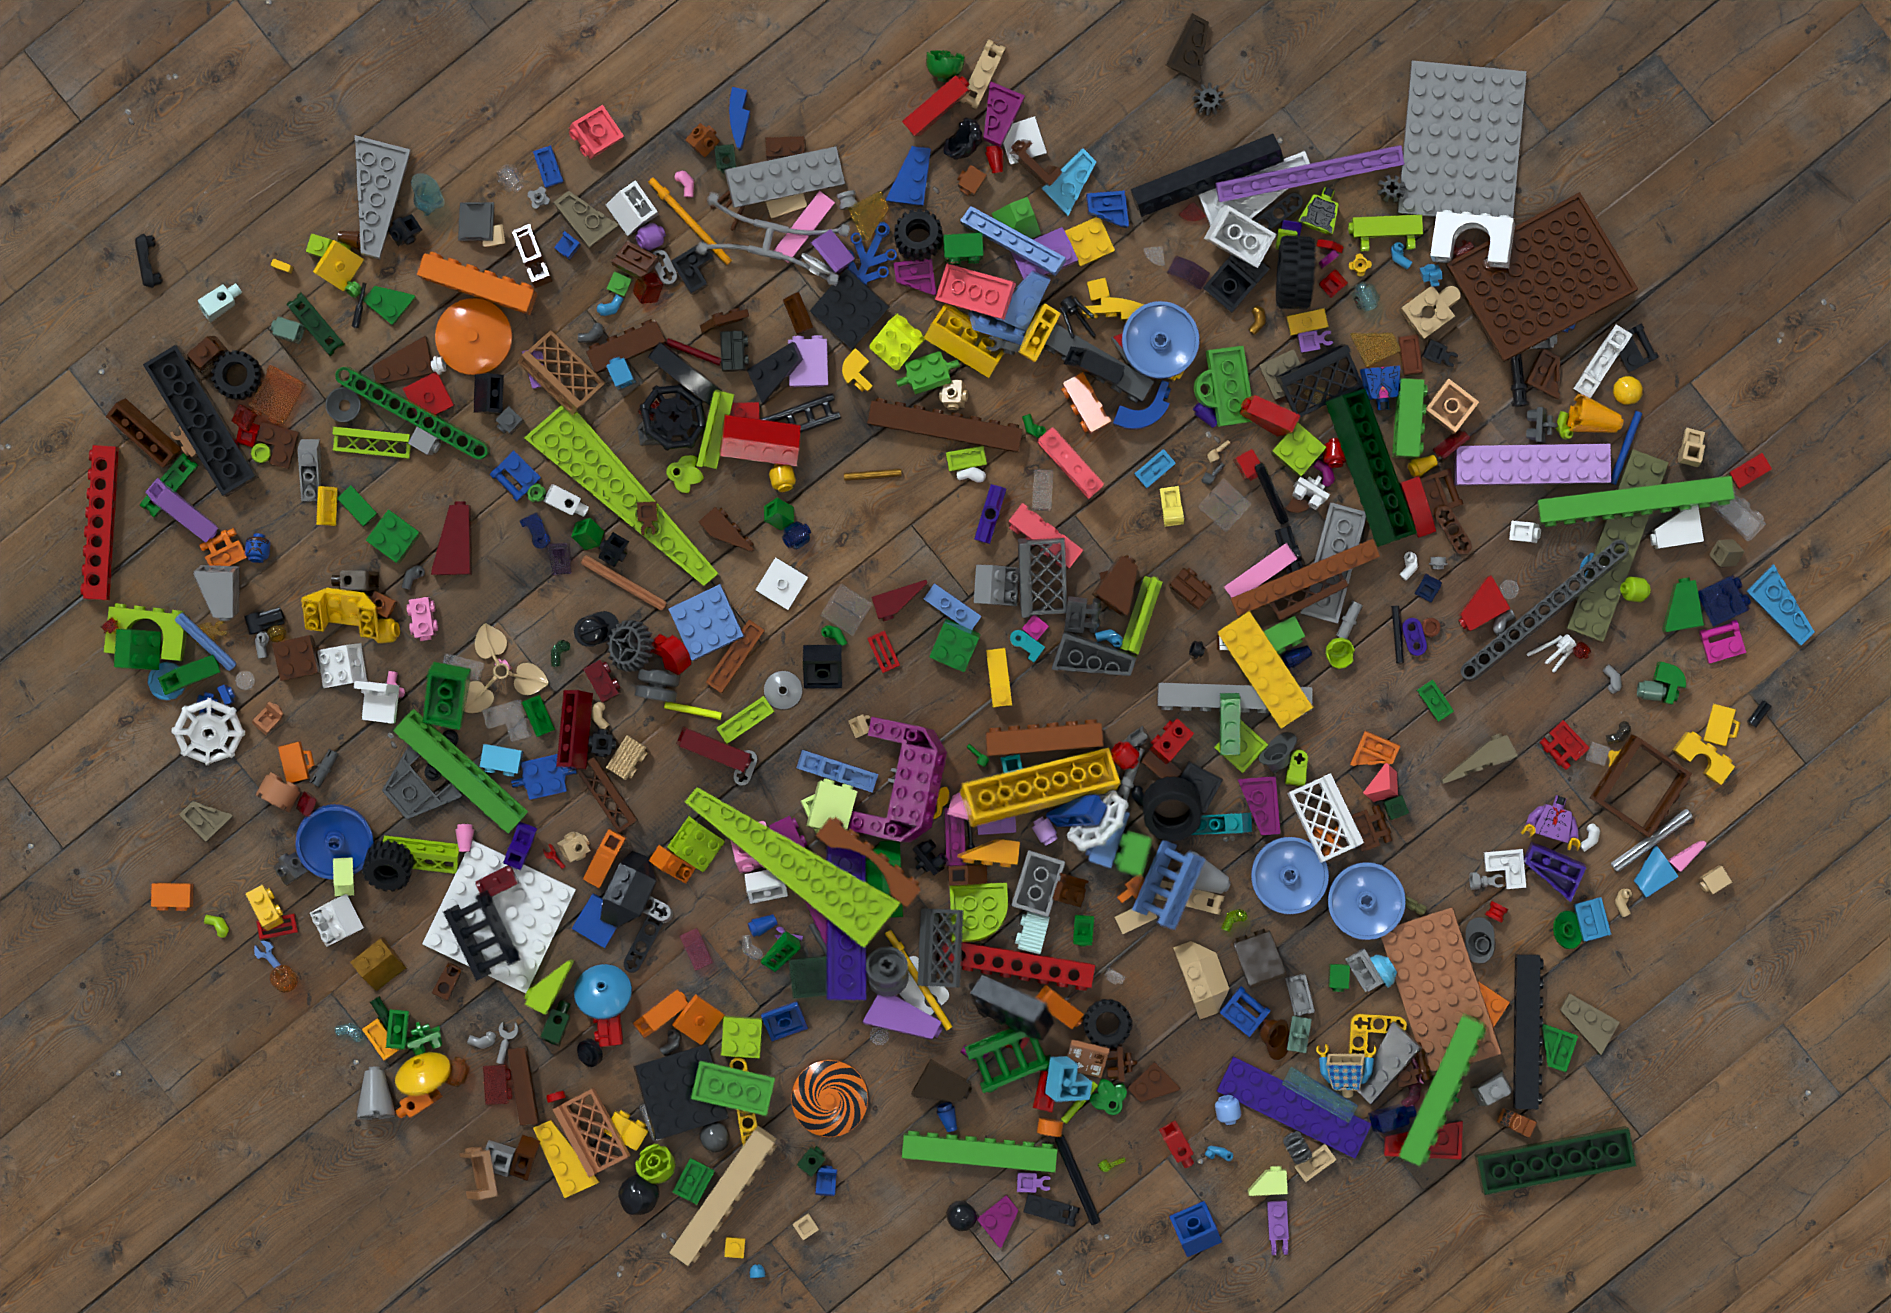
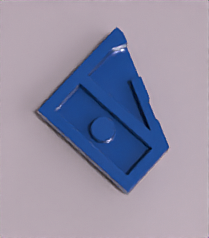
[1086,191,1129,228]

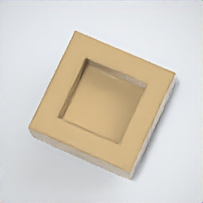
[792,1213,819,1240]

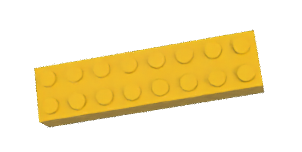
[960,748,1120,827]

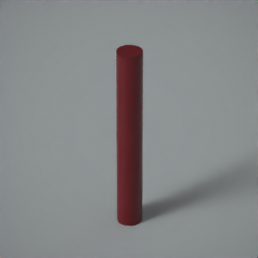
[666,338,721,366]

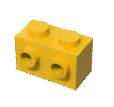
[246,885,284,931]

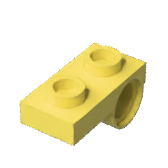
[1159,486,1184,527]

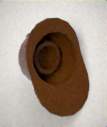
[1260,1019,1289,1060]

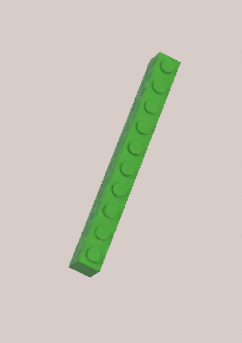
[1537,476,1734,527]

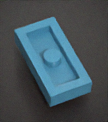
[1134,449,1176,488]

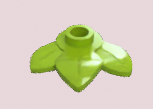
[666,455,704,493]

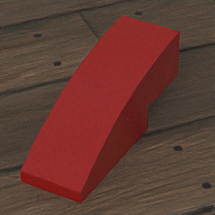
[1399,476,1436,538]

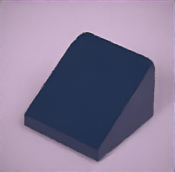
[1414,574,1442,602]

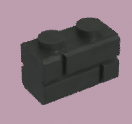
[720,331,749,372]

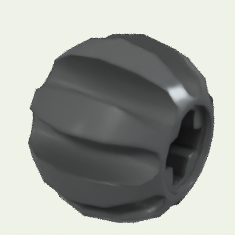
[1377,175,1405,203]

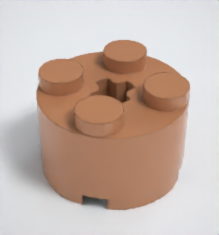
[255,772,300,813]

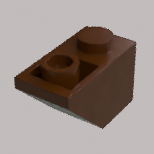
[948,864,987,886]

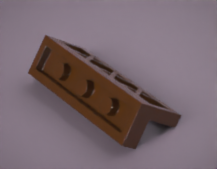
[1270,573,1349,621]
[576,757,638,833]
[508,1046,540,1126]

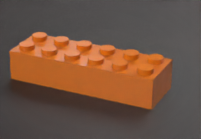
[417,251,537,315]

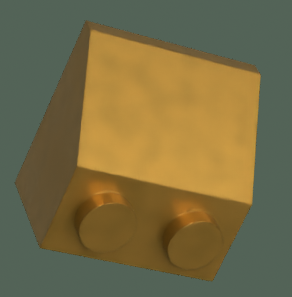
[350,937,407,991]

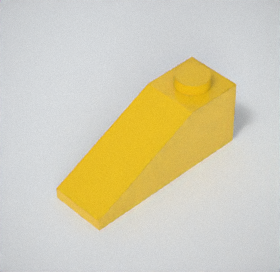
[1018,304,1061,362]
[986,648,1012,707]

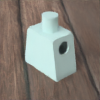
[198,283,242,323]

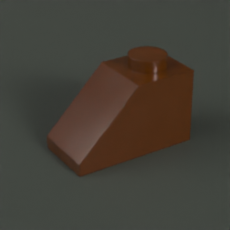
[509,1135,541,1181]

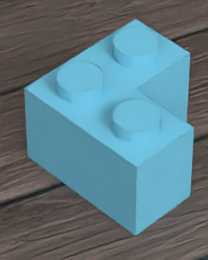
[1045,1056,1092,1102]

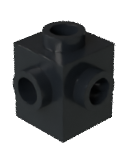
[388,214,422,247]
[598,532,629,567]
[588,729,616,757]

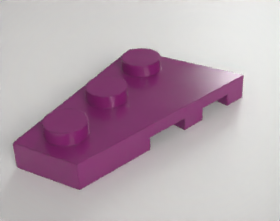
[983,81,1025,147]
[1237,776,1280,835]

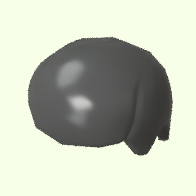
[700,1122,730,1153]

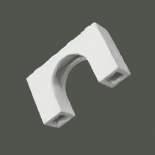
[1430,210,1515,268]

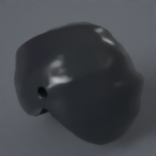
[618,1174,660,1215]

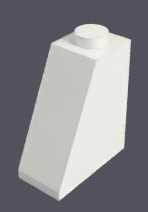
[1650,505,1704,549]

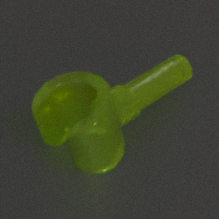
[1098,1157,1126,1172]

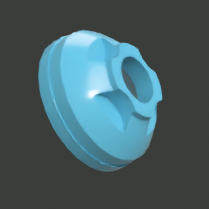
[1370,955,1397,988]

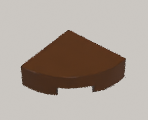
[1285,497,1309,513]

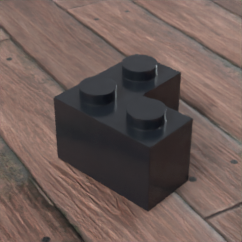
[671,241,715,296]

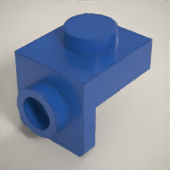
[815,1166,837,1196]

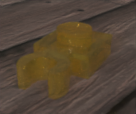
[195,621,228,646]

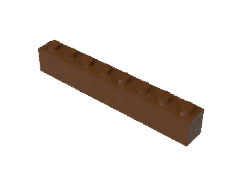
[867,398,1022,453]

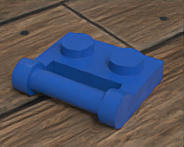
[490,450,541,502]
[1219,986,1271,1037]

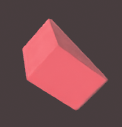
[1363,763,1398,802]

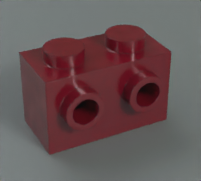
[584,660,621,703]

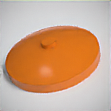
[435,298,512,375]

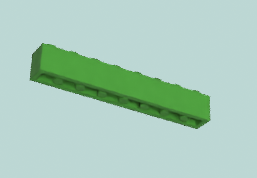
[393,708,528,833]
[902,1130,1057,1172]

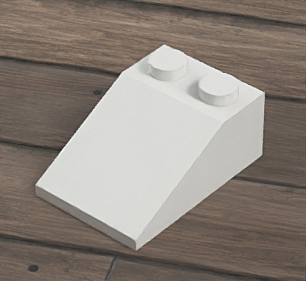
[1204,205,1277,268]

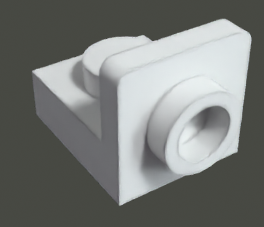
[1509,521,1541,543]

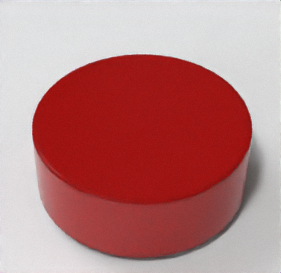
[546,1091,566,1103]

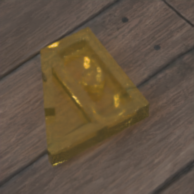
[848,191,889,241]
[1350,333,1401,368]

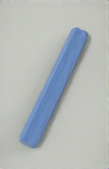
[175,613,236,671]

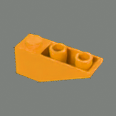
[957,839,1020,868]

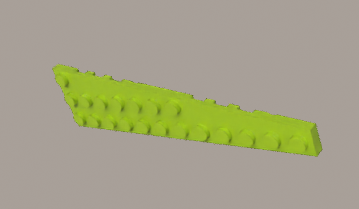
[524,405,719,586]
[685,787,901,948]

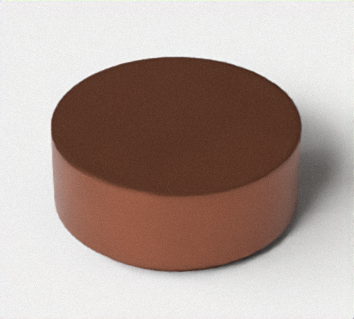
[1421,618,1440,637]

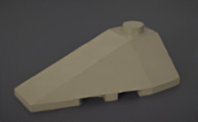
[1440,733,1518,784]

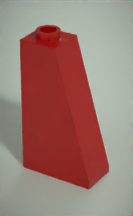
[902,75,971,136]

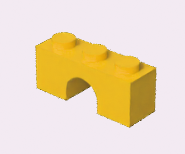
[1672,731,1735,785]

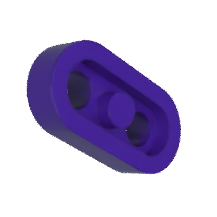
[1402,618,1427,656]

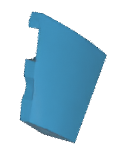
[1634,845,1679,898]

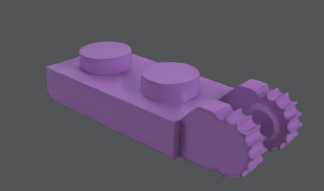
[1267,1200,1289,1255]

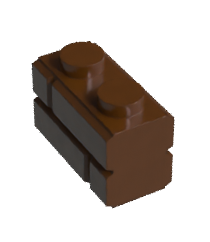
[1168,568,1213,610]

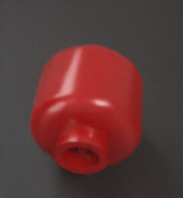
[1323,438,1347,468]
[1111,741,1139,770]

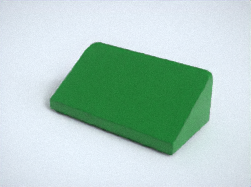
[386,1009,410,1051]

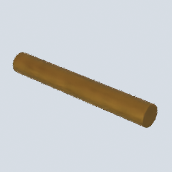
[844,469,902,481]

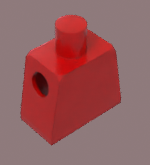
[1159,1120,1194,1168]

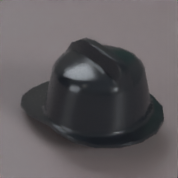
[574,611,619,647]

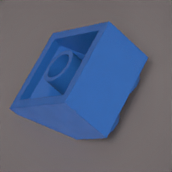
[1169,1201,1222,1257]

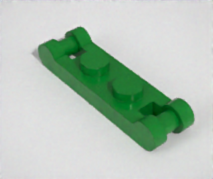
[139,453,199,518]

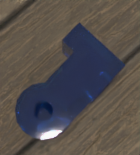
[519,512,550,549]

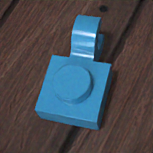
[1420,264,1442,287]

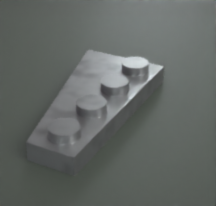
[1358,1021,1422,1104]

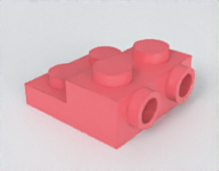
[569,105,624,159]

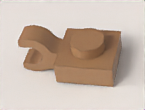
[170,426,198,458]

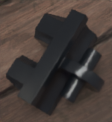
[912,839,948,876]

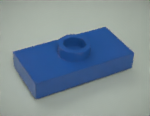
[533,145,564,188]

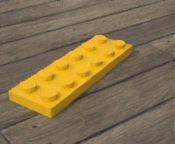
[1217,611,1313,728]

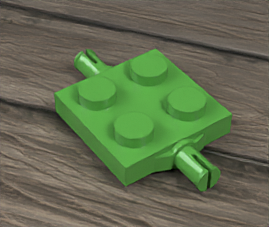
[896,351,960,394]

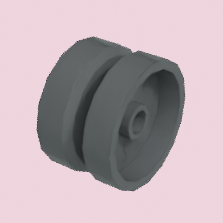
[635,669,680,703]
[866,947,909,997]

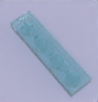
[1282,1067,1358,1123]

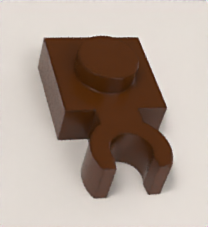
[637,501,658,535]

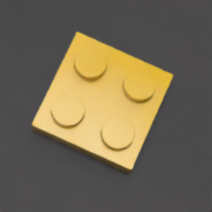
[1065,217,1115,267]

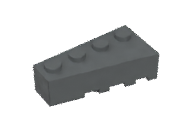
[1051,631,1137,676]

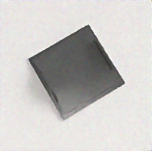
[458,202,495,241]

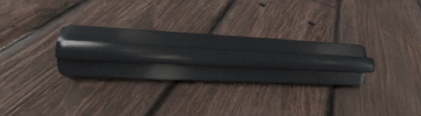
[1254,462,1289,524]

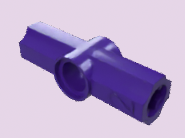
[974,484,1006,544]

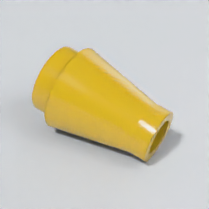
[1408,455,1438,477]

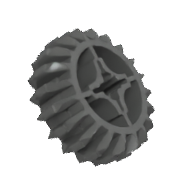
[606,620,655,672]

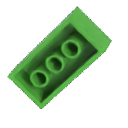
[1392,378,1427,459]
[1113,831,1152,876]

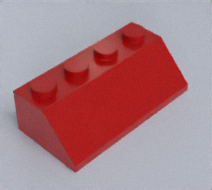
[719,414,801,466]

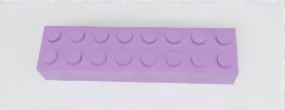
[1454,444,1611,486]

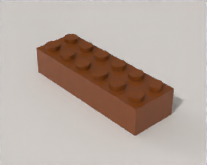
[985,719,1103,756]

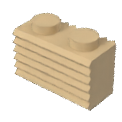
[606,735,648,780]

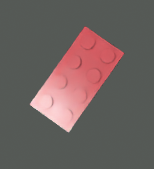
[935,264,1016,320]

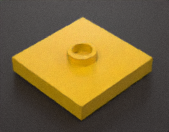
[313,240,364,292]

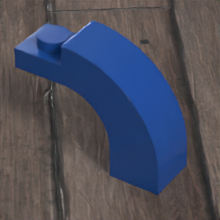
[1112,380,1171,430]

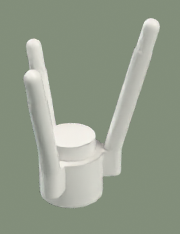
[1527,634,1577,673]

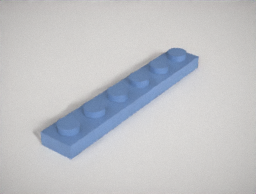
[960,206,1066,276]

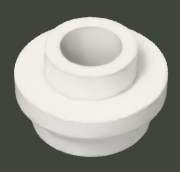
[431,356,446,375]

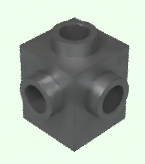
[273,852,308,886]

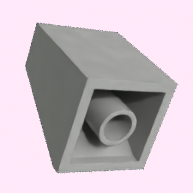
[194,565,239,621]

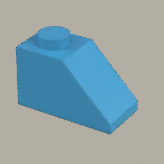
[606,357,636,390]

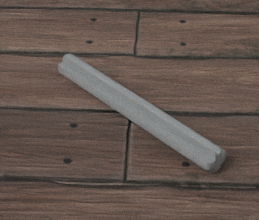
[1611,809,1693,872]

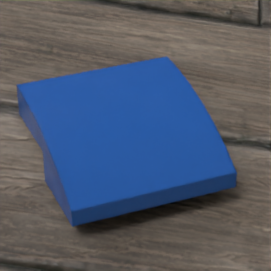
[572,893,617,948]

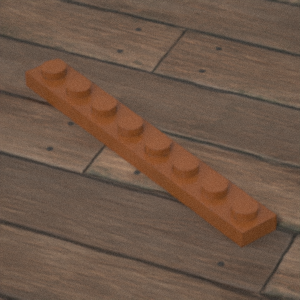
[1230,539,1380,616]

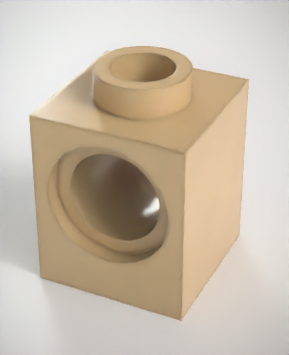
[1699,865,1732,894]

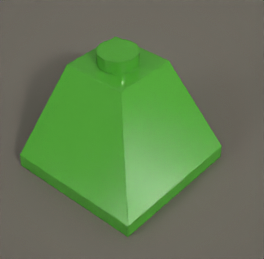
[991,197,1041,249]

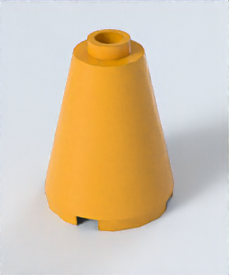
[1567,394,1623,433]

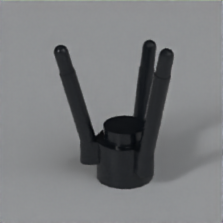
[1059,295,1096,338]

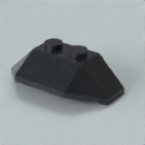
[600,851,657,928]

